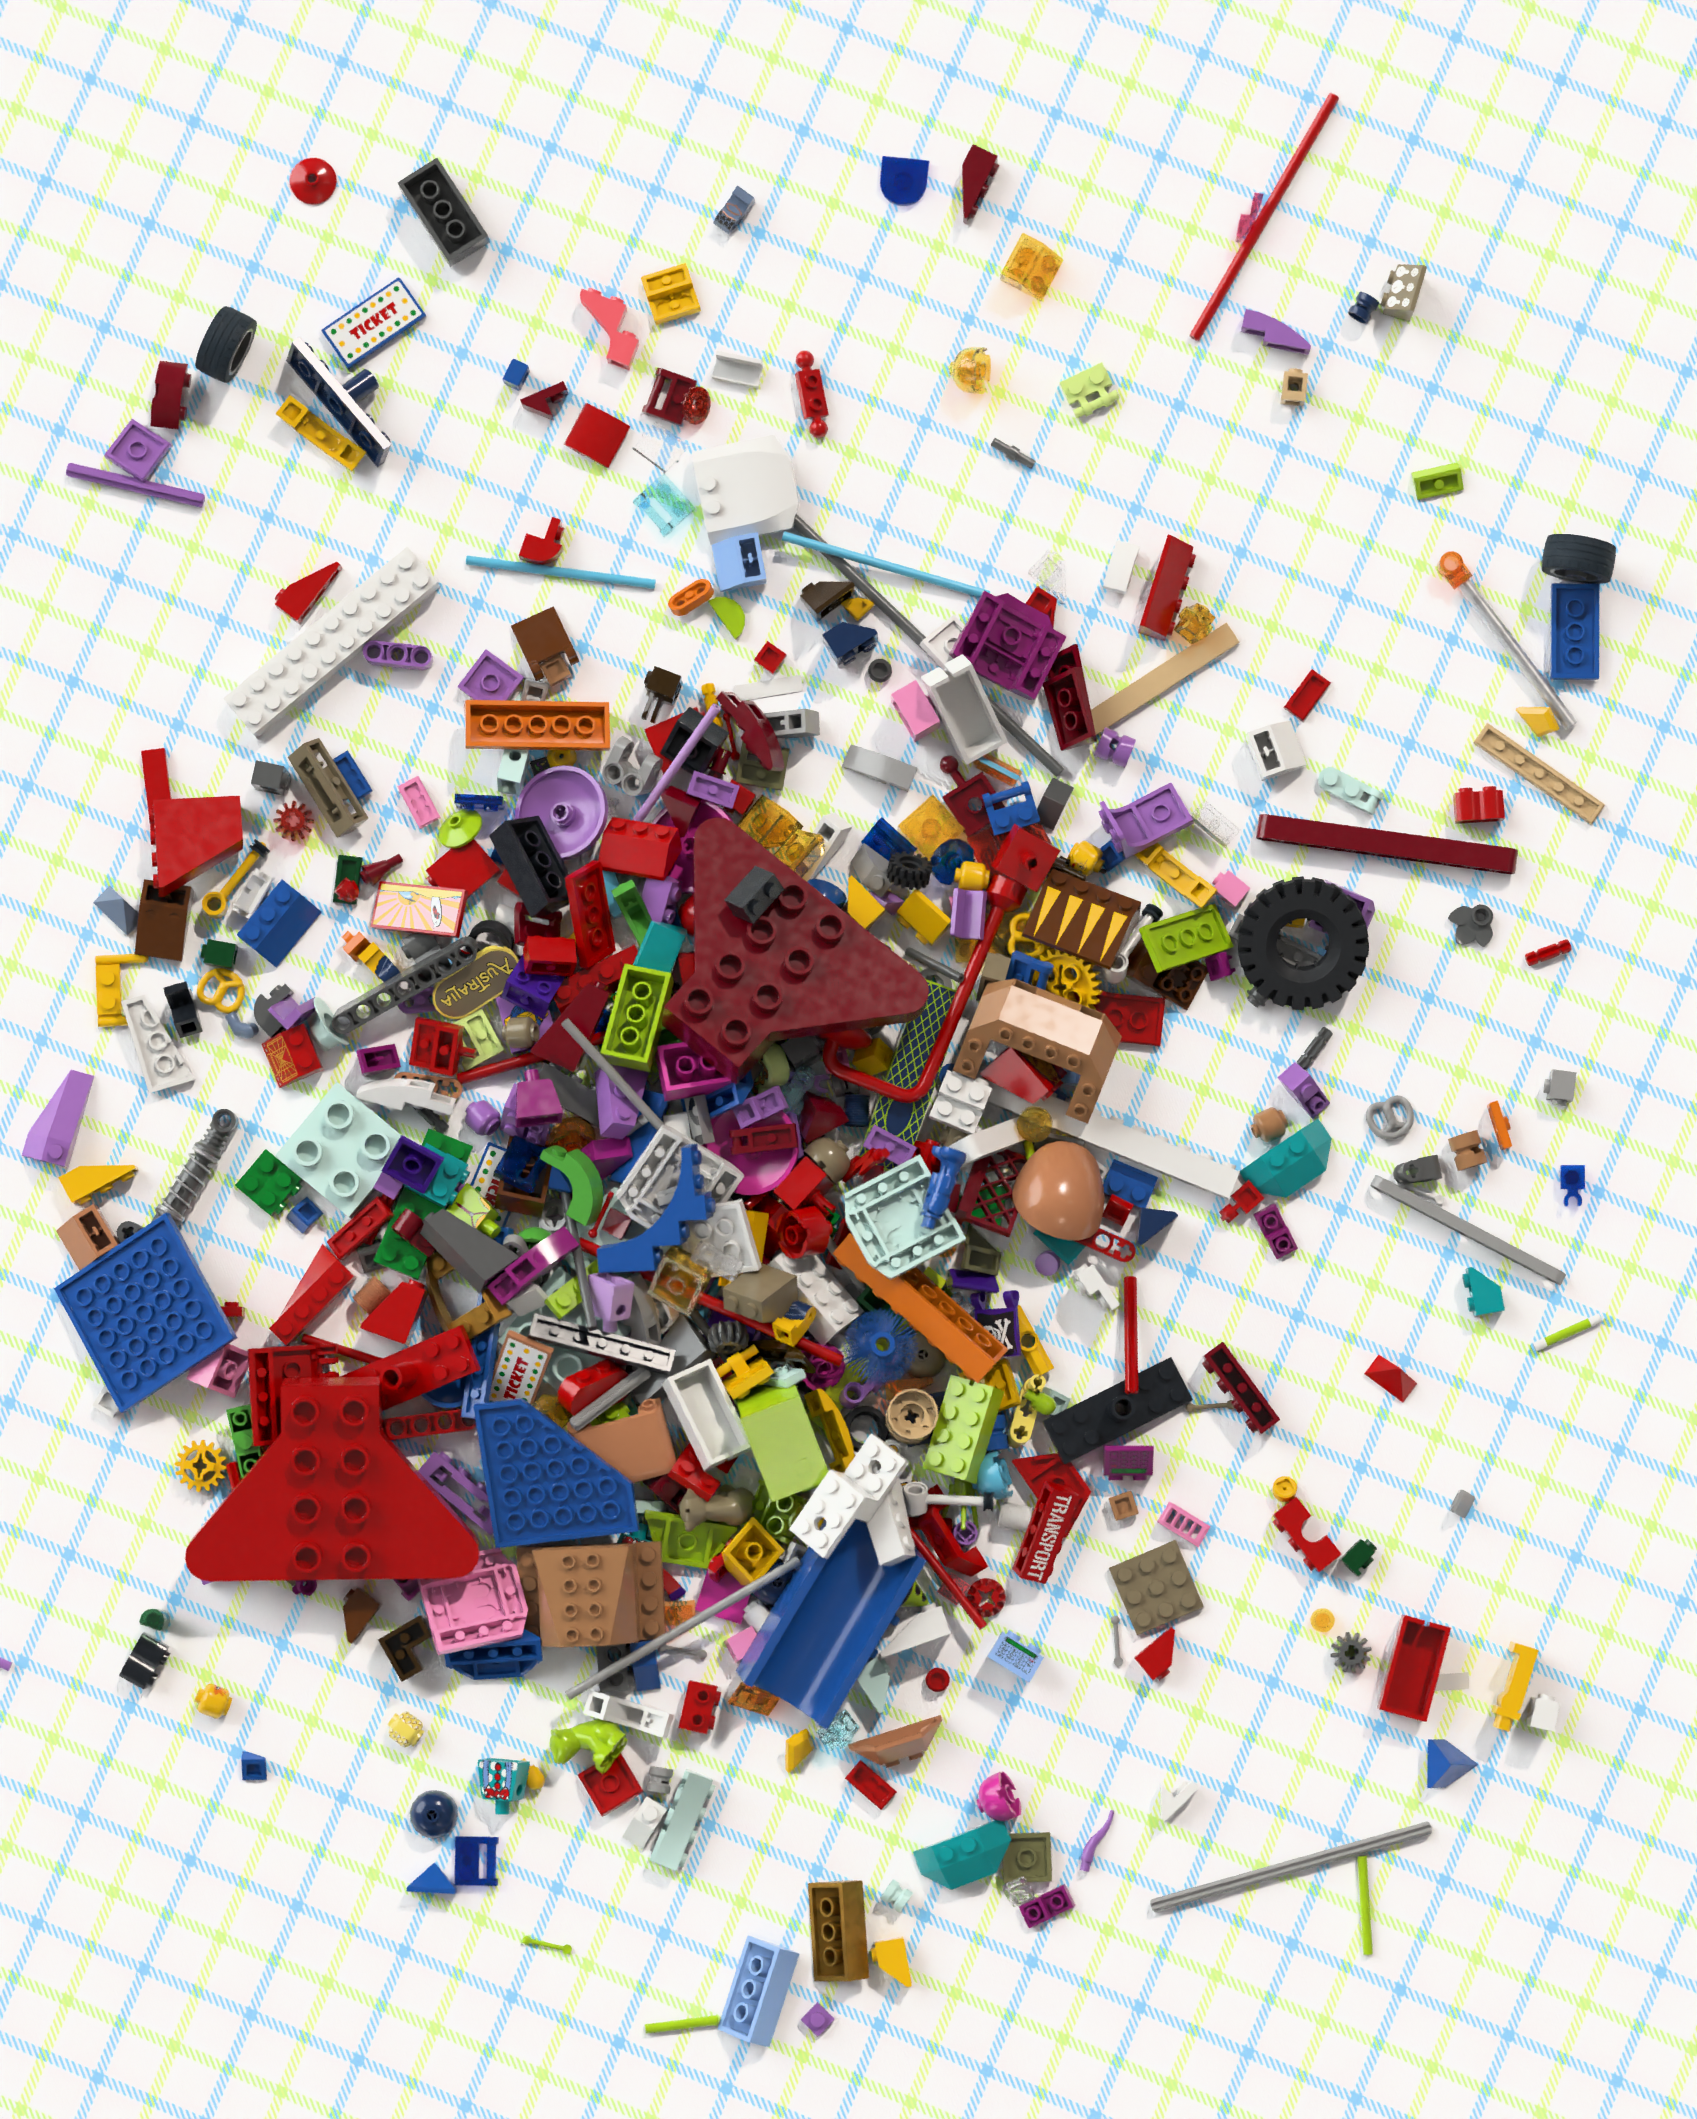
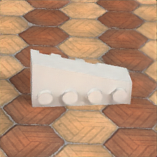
[866,1463,916,1566]

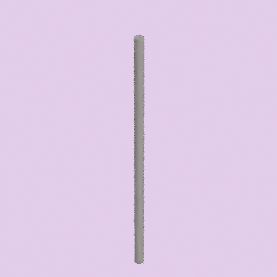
[561,1018,734,1202]
[565,1556,802,1700]

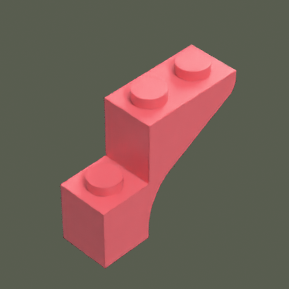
[580,288,640,371]

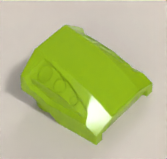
[743,1479,807,1544]

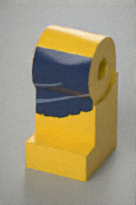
[358,942,401,982]
[772,1300,816,1347]

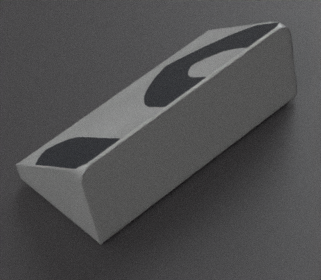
[684,1094,715,1145]

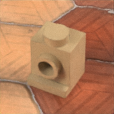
[1280,368,1308,406]

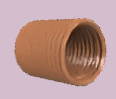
[352,1276,391,1315]

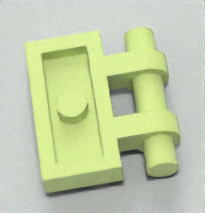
[1059,362,1120,419]

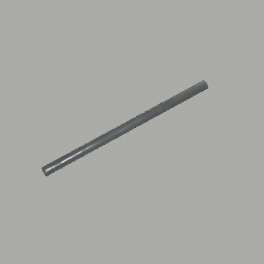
[560,1191,597,1331]

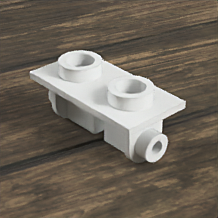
[232,868,274,919]

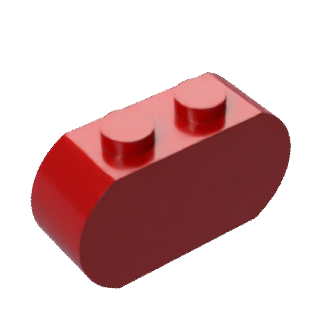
[557,1359,629,1416]

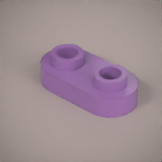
[397,987,437,1014]

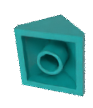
[633,921,687,973]

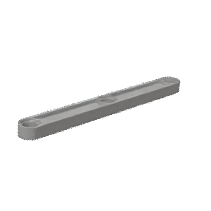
[1370,1175,1566,1285]

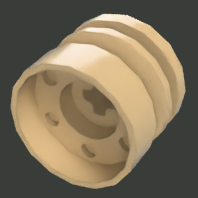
[885,1389,938,1444]

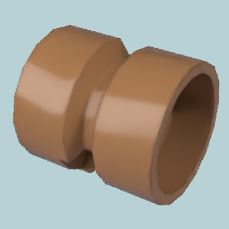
[1448,1130,1488,1171]

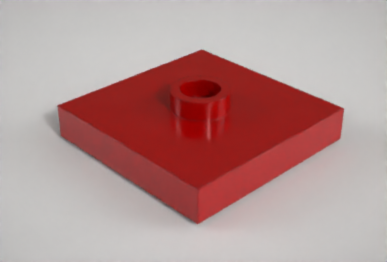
[577,1754,644,1817]

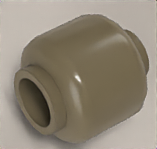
[502,1017,540,1048]

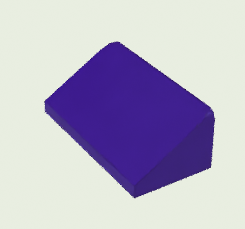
[946,1269,999,1294]

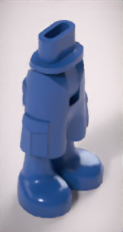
[920,1146,967,1230]

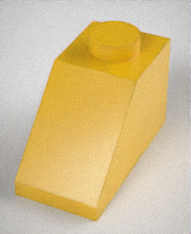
[848,875,885,930]
[871,1936,912,1987]

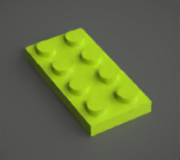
[1139,903,1234,973]

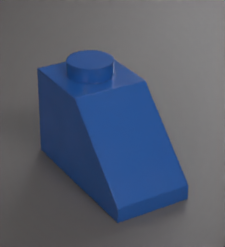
[630,1640,661,1691]

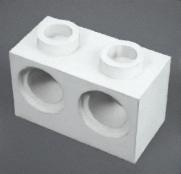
[1525,1693,1561,1732]

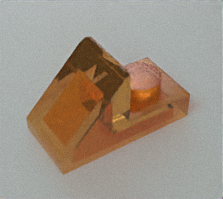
[665,1600,696,1626]
[728,1681,781,1716]

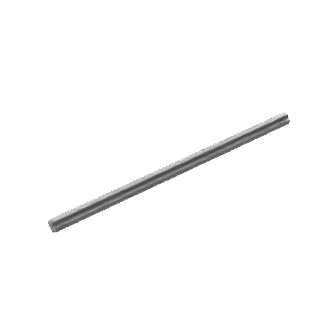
[1150,1821,1432,1912]

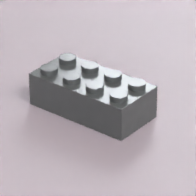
[397,158,490,268]

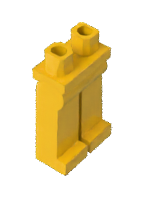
[1491,1641,1539,1732]

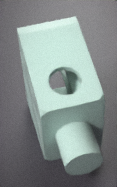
[497,749,530,796]

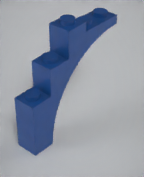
[597,1144,716,1273]

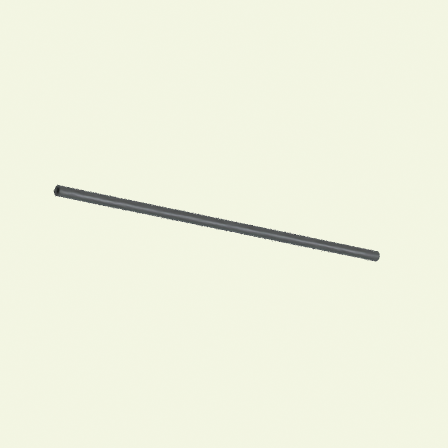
[794,514,1064,777]

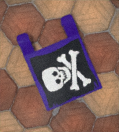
[970,1290,1021,1357]

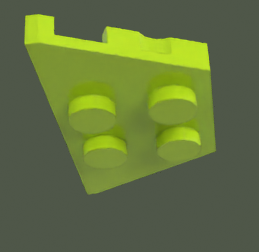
[644,1509,737,1569]

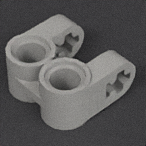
[602,736,663,796]

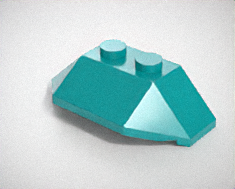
[1239,1119,1332,1198]
[913,1820,1012,1890]

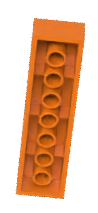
[832,1232,1009,1383]

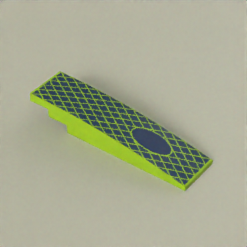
[858,979,957,1172]

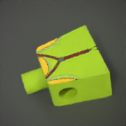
[446,1183,501,1239]

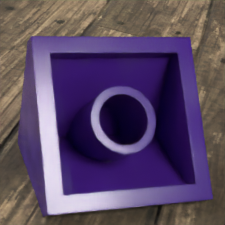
[381,1135,444,1194]

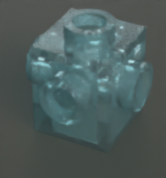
[816,1709,860,1751]

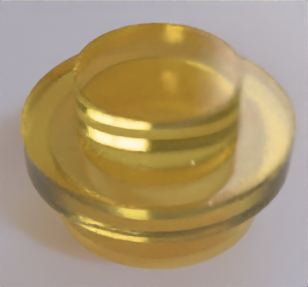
[1310,1608,1335,1633]

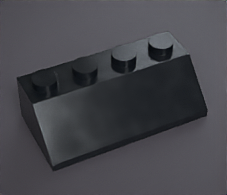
[489,816,569,918]

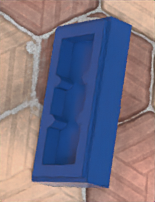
[333,750,373,801]

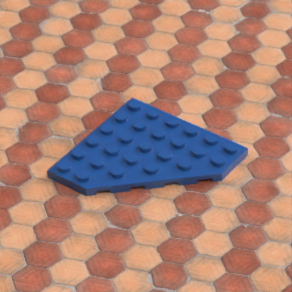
[473,1398,640,1548]

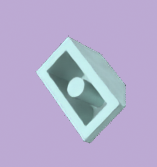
[857,1657,892,1714]

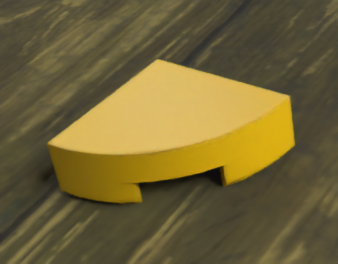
[841,598,875,622]

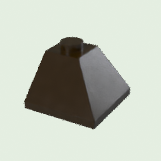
[800,581,855,622]

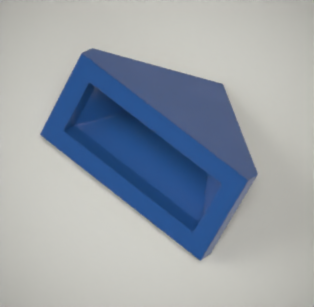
[406,1862,457,1894]

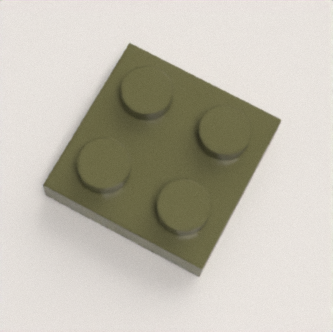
[1002,1832,1052,1883]

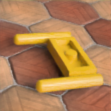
[95,954,149,1027]

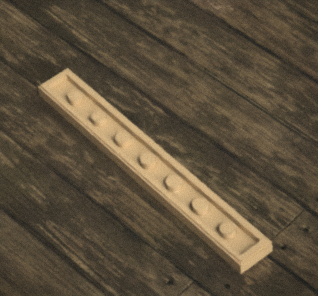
[1091,622,1240,735]

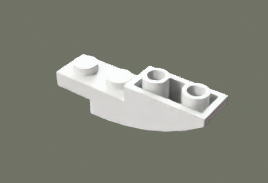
[356,1078,456,1115]

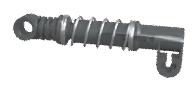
[116,1108,239,1242]

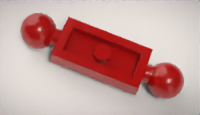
[795,350,829,438]

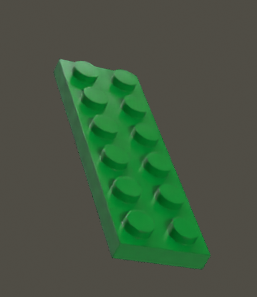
[373,1128,473,1280]

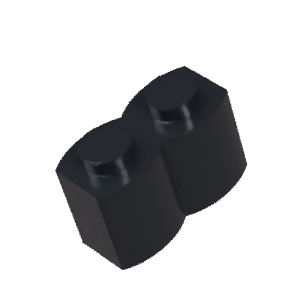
[118,1632,171,1690]

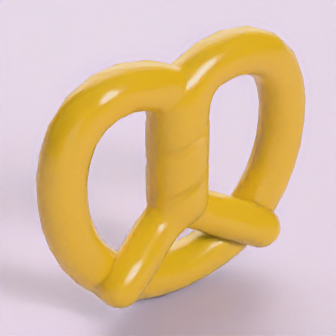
[1007,913,1048,958]
[196,968,245,1014]

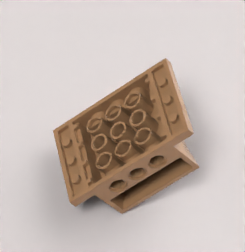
[516,1541,666,1647]

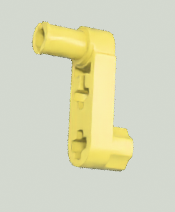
[1006,1374,1046,1448]

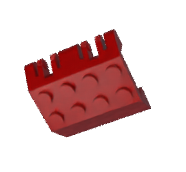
[248,1343,339,1446]

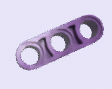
[363,640,433,671]

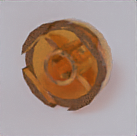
[548,1116,597,1153]

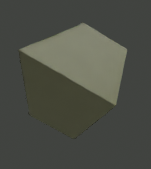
[961,1223,1002,1276]

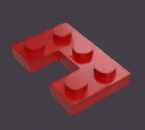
[667,1442,739,1502]

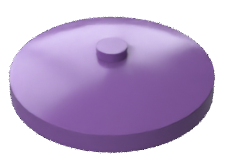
[515,765,608,861]

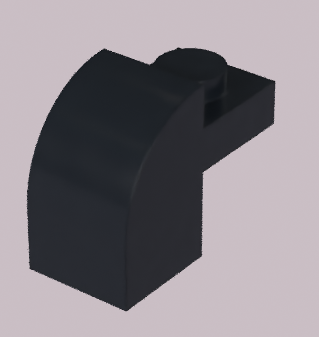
[163,981,203,1038]

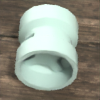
[879,1879,913,1913]

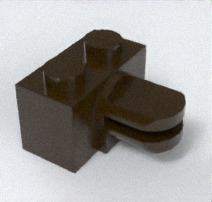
[641,666,683,724]

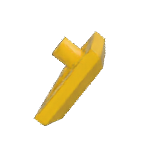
[1516,707,1560,737]
[785,1728,815,1773]

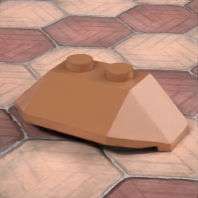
[848,1715,942,1768]

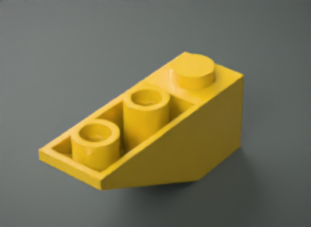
[58,1165,139,1206]

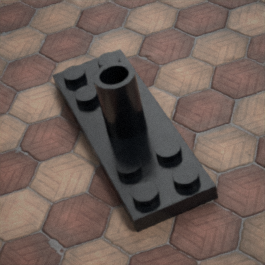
[1042,1357,1193,1465]

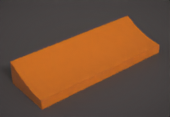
[464,700,610,751]

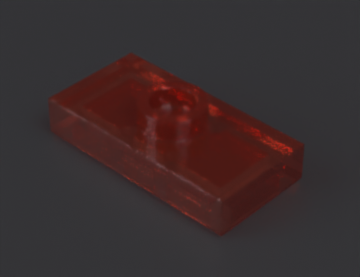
[966,829,1003,881]

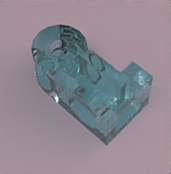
[782,1065,815,1115]

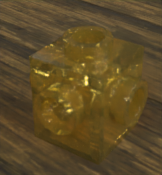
[1174,603,1216,645]

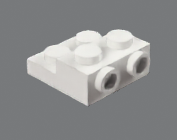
[929,1070,992,1135]
[1073,1264,1120,1312]

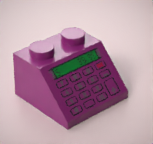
[1103,1446,1154,1481]

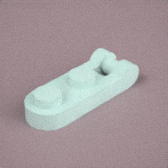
[1318,767,1384,816]

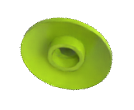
[438,809,482,848]

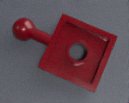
[940,755,1005,838]

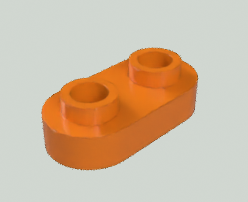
[668,579,714,616]

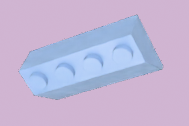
[717,1935,800,2047]

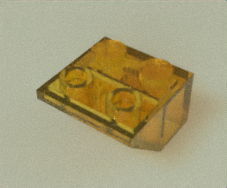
[1000,232,1064,302]

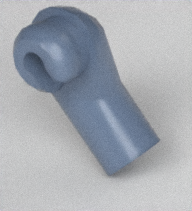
[225,1011,259,1039]

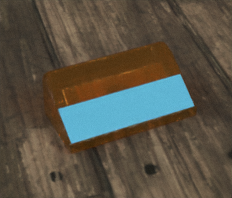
[973,753,1022,788]

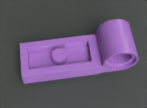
[839,1352,898,1409]

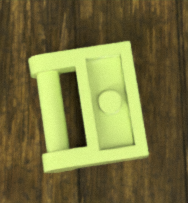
[453,1008,505,1071]

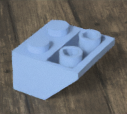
[712,532,767,592]

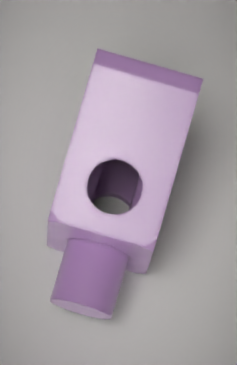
[588,1272,634,1332]

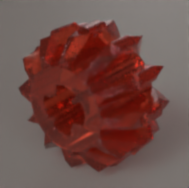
[273,800,315,842]

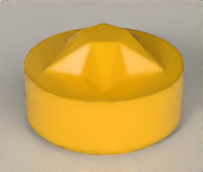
[1272,1476,1297,1502]

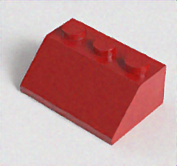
[598,817,682,881]

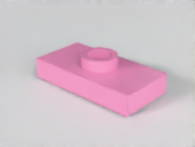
[397,776,441,829]

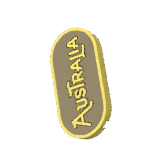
[432,945,519,1019]

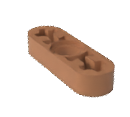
[393,1072,463,1100]

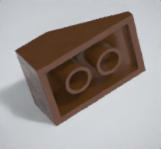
[494,1135,557,1218]

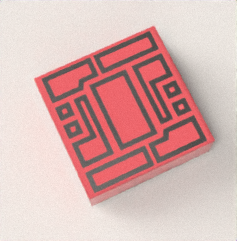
[937,1572,970,1606]

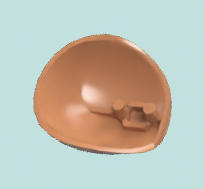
[1012,1141,1105,1240]

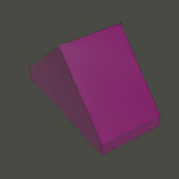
[356,1044,401,1077]

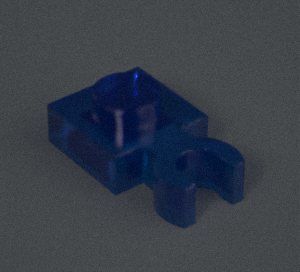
[1560,1165,1585,1207]

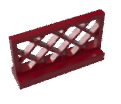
[954,1149,1027,1238]

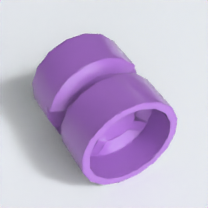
[1094,727,1136,768]

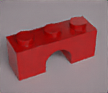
[1272,1497,1342,1572]

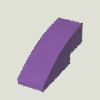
[1241,309,1311,355]

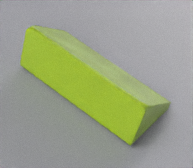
[1411,462,1464,500]

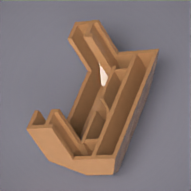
[953,978,1122,1124]

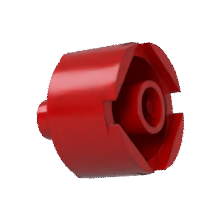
[776,1206,833,1259]

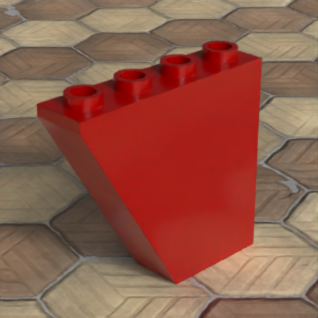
[149,795,243,897]

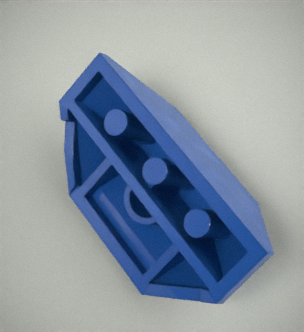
[444,1629,543,1680]

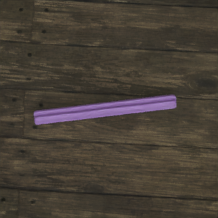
[66,463,205,508]

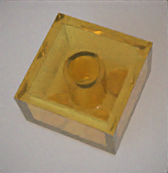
[897,794,965,862]

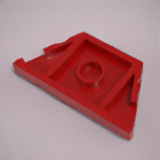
[1011,1453,1091,1538]

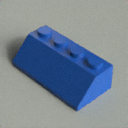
[610,1089,671,1184]

